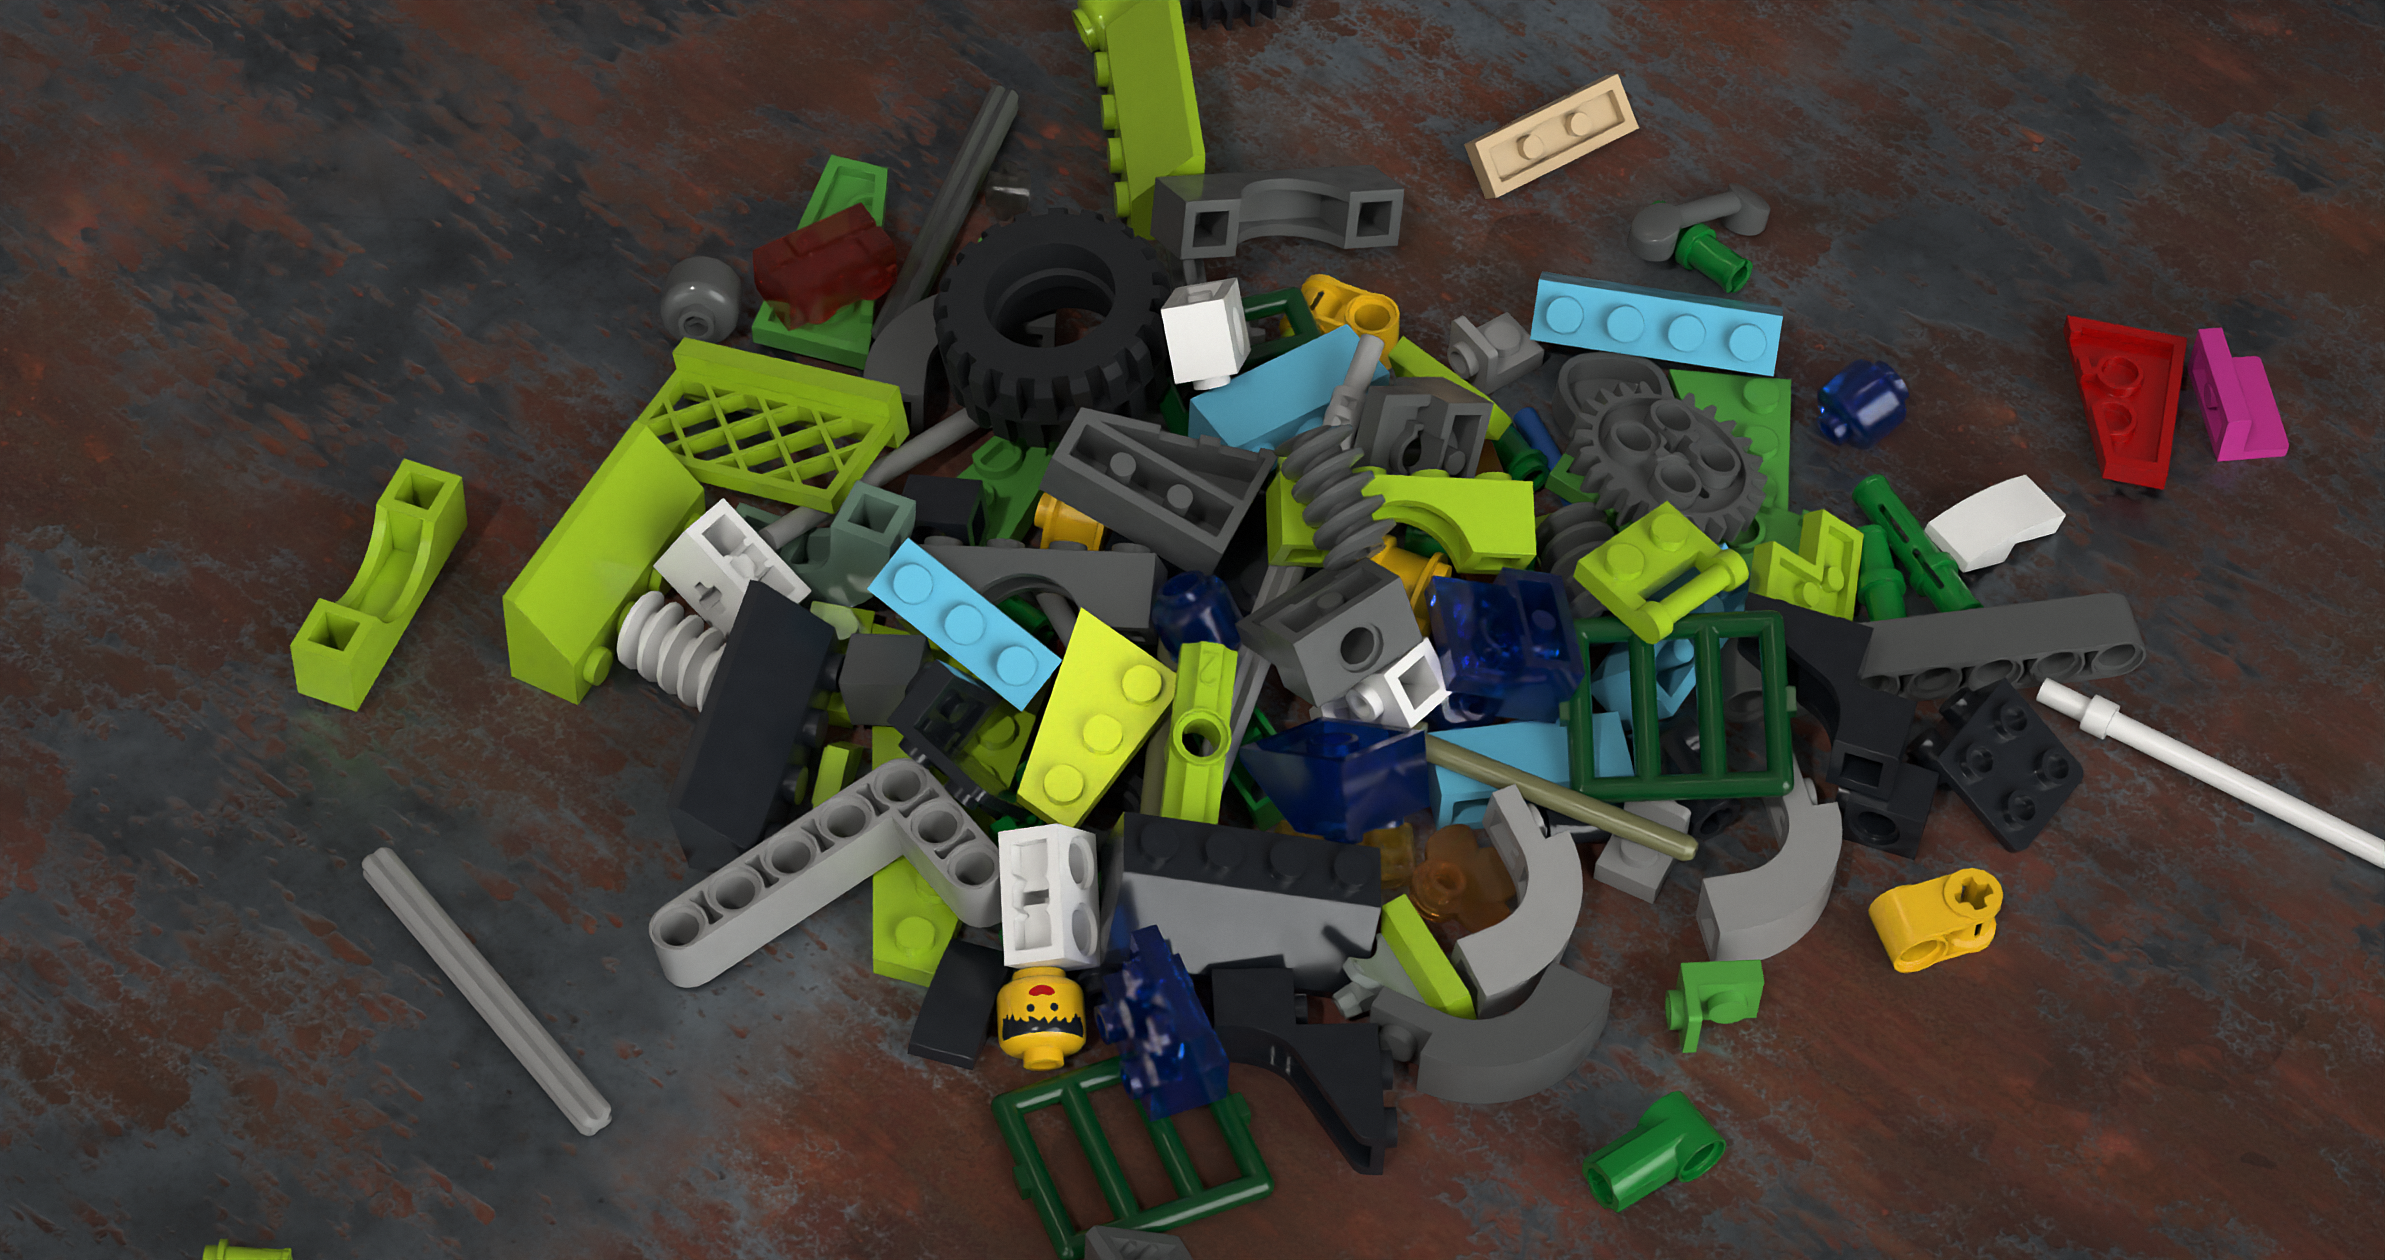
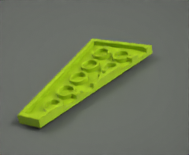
[872,623,1055,987]

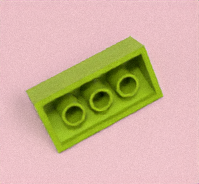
[1094,0,1205,240]
[502,420,706,705]

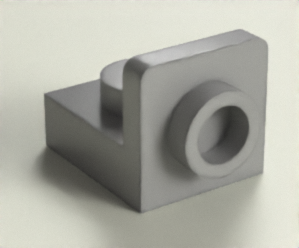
[1447,312,1544,396]
[1593,800,1691,904]

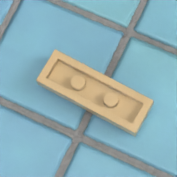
[1464,74,1639,199]

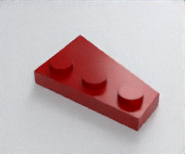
[2063,315,2188,490]

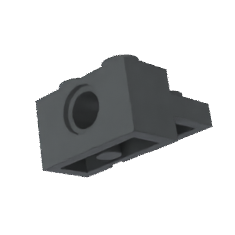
[1350,377,1494,478]
[1235,557,1424,708]

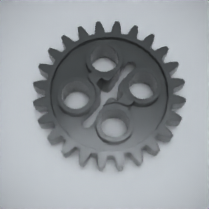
[1565,381,1768,545]

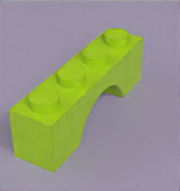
[290,458,468,712]
[1266,466,1537,575]

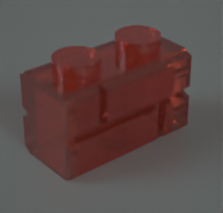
[753,202,897,331]

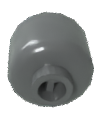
[659,255,743,344]

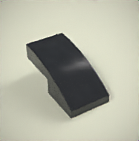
[907,938,1013,1070]

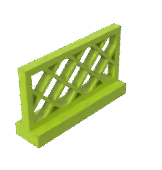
[636,337,910,514]

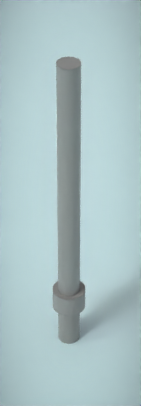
[758,408,992,551]

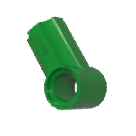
[1582,1091,1727,1213]

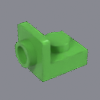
[1665,959,1764,1053]

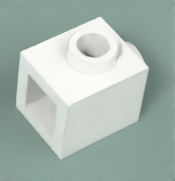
[1346,636,1455,728]

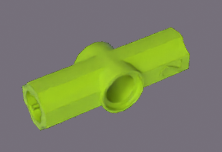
[1159,641,1238,825]

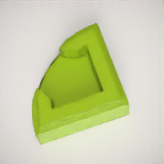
[811,741,864,808]

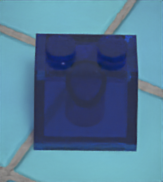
[1239,716,1430,844]

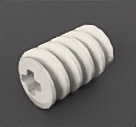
[617,591,726,713]

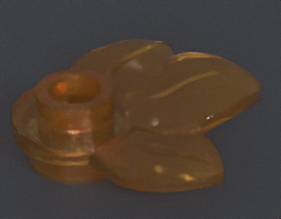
[1409,824,1517,934]

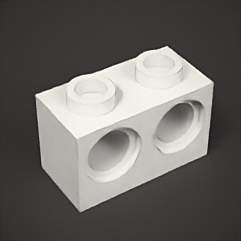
[998,823,1100,971]

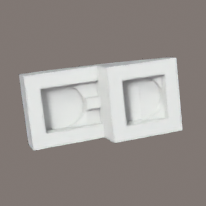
[1924,475,2066,573]

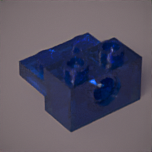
[1424,567,1586,724]
[1094,924,1230,1122]

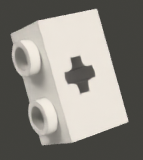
[653,498,812,643]

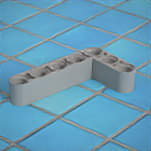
[649,758,1002,988]

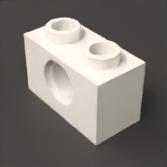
[1161,277,1251,390]

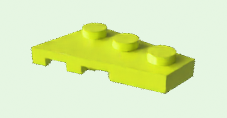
[1016,607,1177,829]

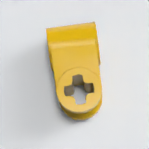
[1279,274,1400,370]
[1868,868,2003,973]

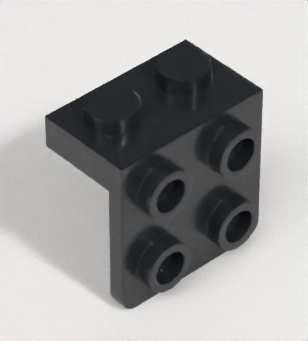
[887,659,1031,822]
[1905,678,2083,853]

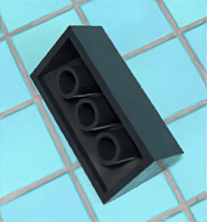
[665,580,846,873]
[1100,811,1381,998]

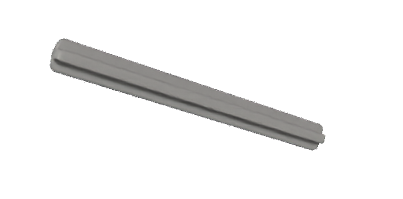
[361,847,612,1136]

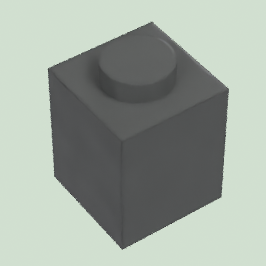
[838,633,934,726]

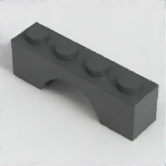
[1150,165,1405,260]
[896,536,1168,645]

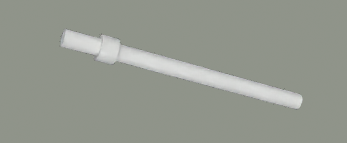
[2036,678,2385,870]

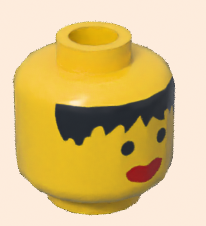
[996,966,1086,1071]

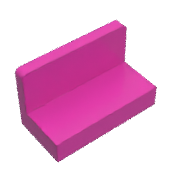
[2187,327,2289,462]

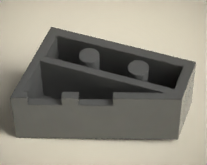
[1038,407,1278,583]

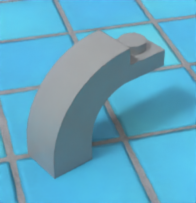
[1696,754,1843,962]
[1449,784,1583,1020]

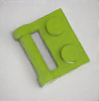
[1573,501,1749,645]

